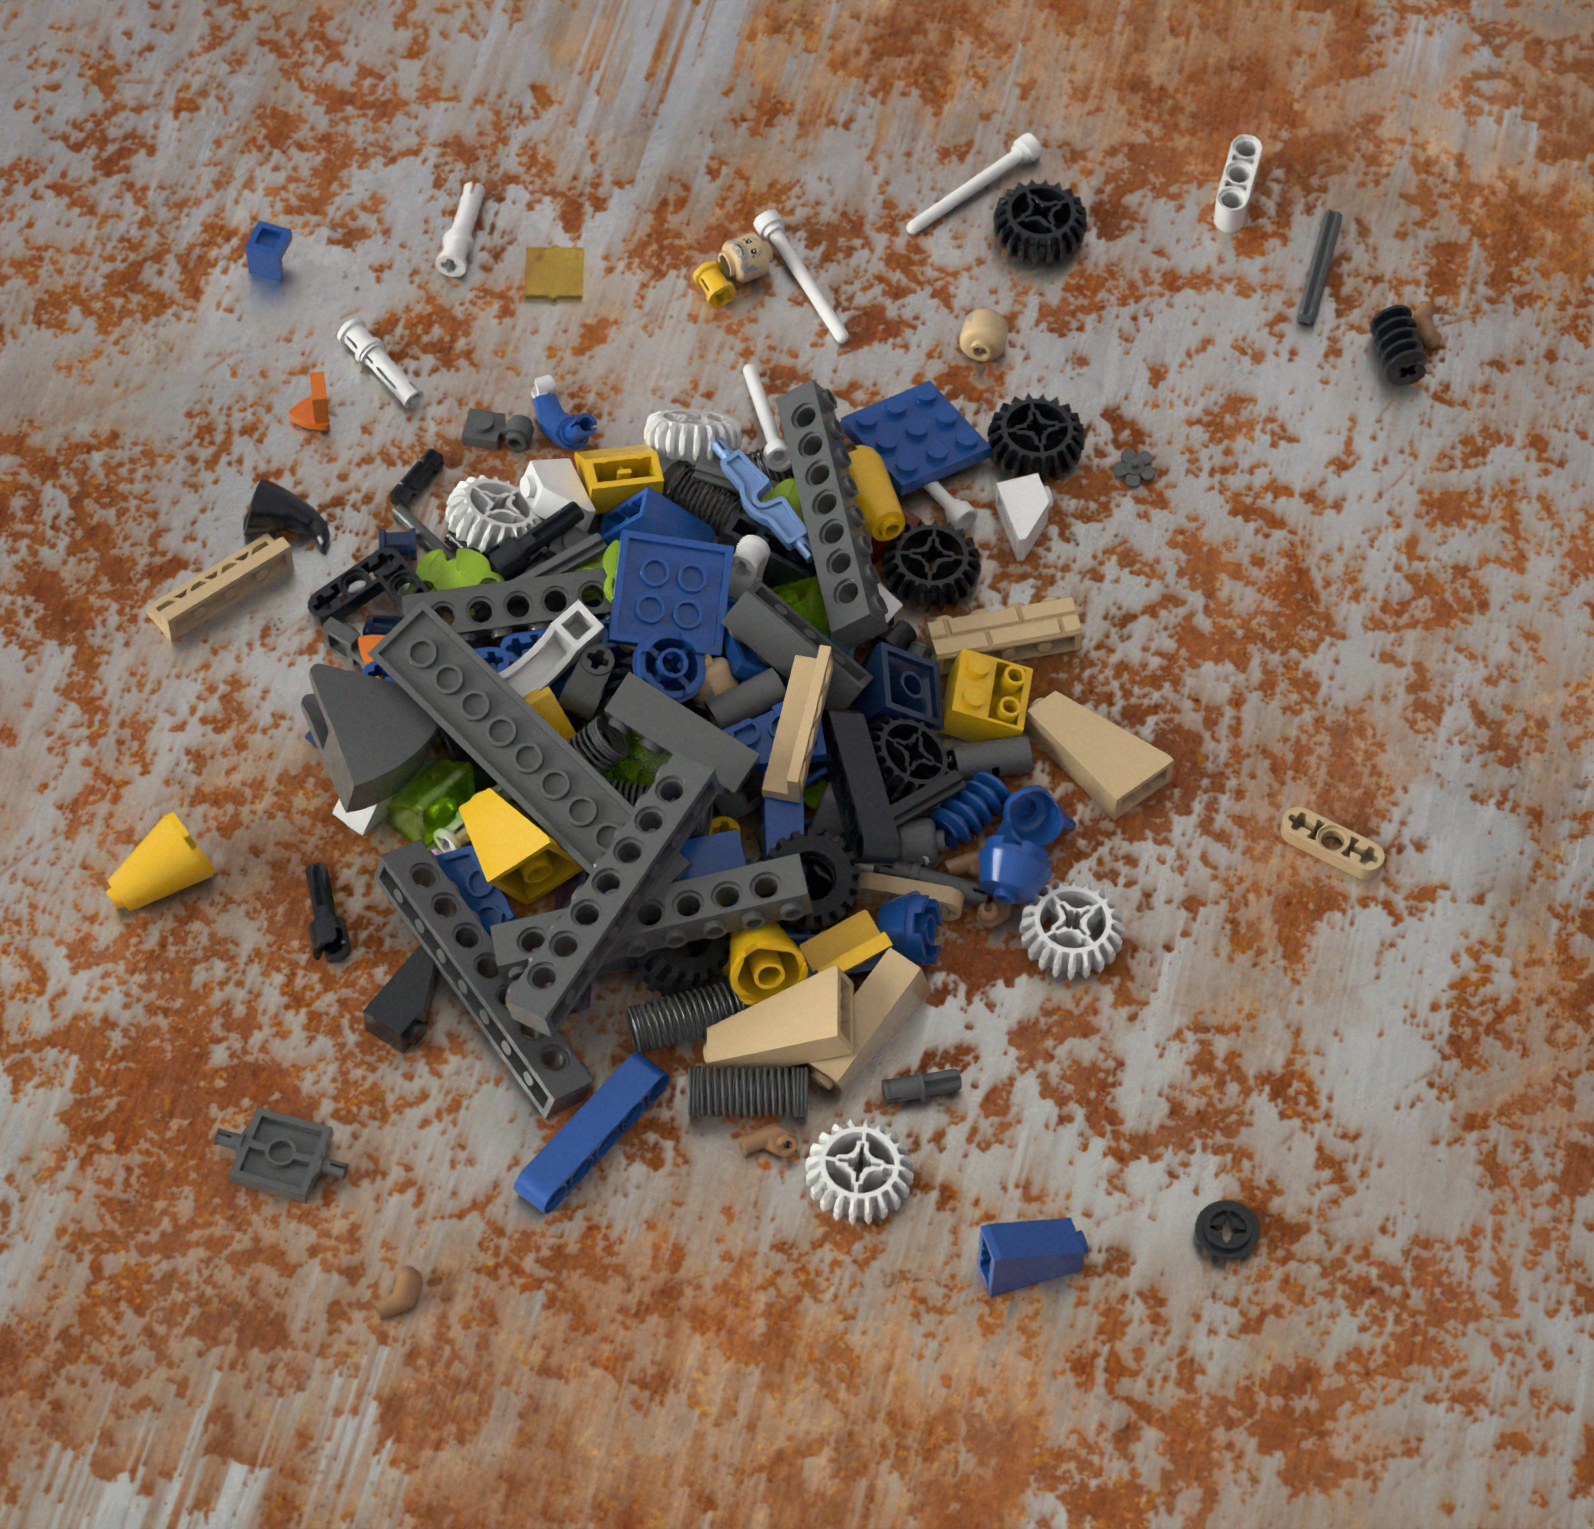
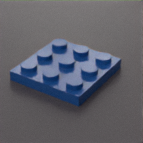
[841,381,992,496]
[607,529,734,658]

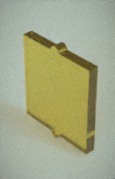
[524,244,584,303]

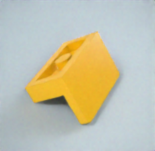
[799,910,893,975]

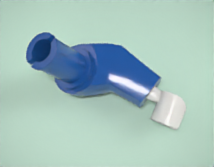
[531,375,597,450]

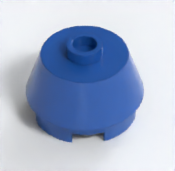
[632,630,706,703]
[978,835,1053,904]
[876,891,942,967]

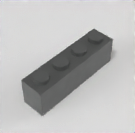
[721,579,874,710]
[604,672,760,799]

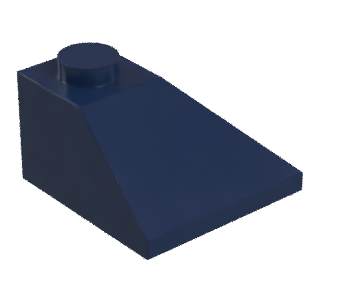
[855,642,944,731]

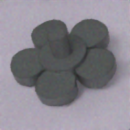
[1114,449,1155,488]

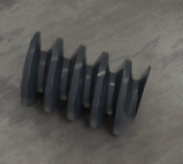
[1370,305,1428,386]

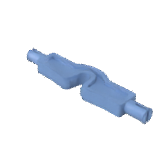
[710,437,813,563]

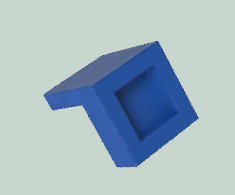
[245,220,293,282]

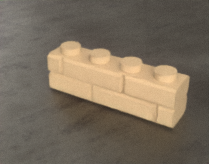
[925,596,1082,675]

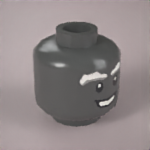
[897,817,946,867]

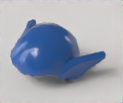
[995,785,1076,847]

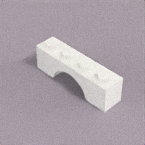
[498,599,604,698]

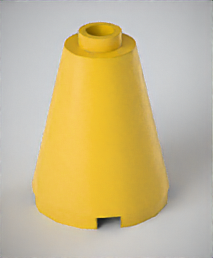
[848,445,905,541]
[105,811,217,912]
[729,921,808,1006]

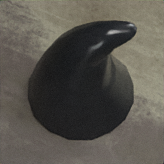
[243,477,330,550]

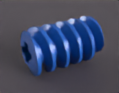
[929,771,1011,850]

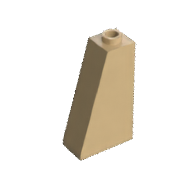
[1025,691,1174,820]
[807,947,932,1093]
[703,966,854,1080]

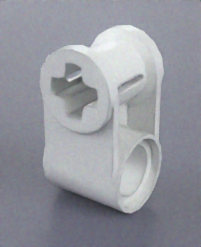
[728,535,770,600]

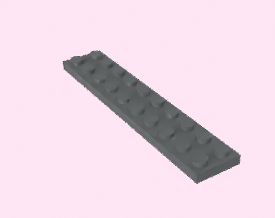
[368,600,692,894]

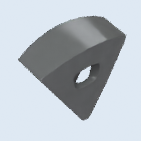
[301,664,440,813]

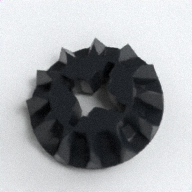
[1194,1200,1260,1262]

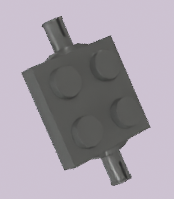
[214,1107,349,1203]

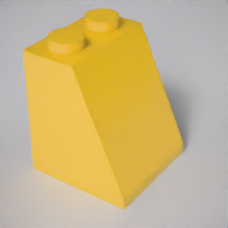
[458,788,584,906]

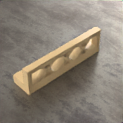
[145,533,294,642]
[762,645,833,803]

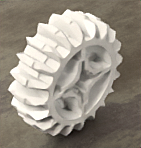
[644,409,742,462]
[445,475,544,554]
[1019,878,1125,981]
[805,1118,914,1225]

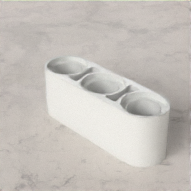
[1214,135,1262,233]

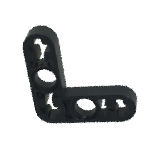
[308,547,443,626]

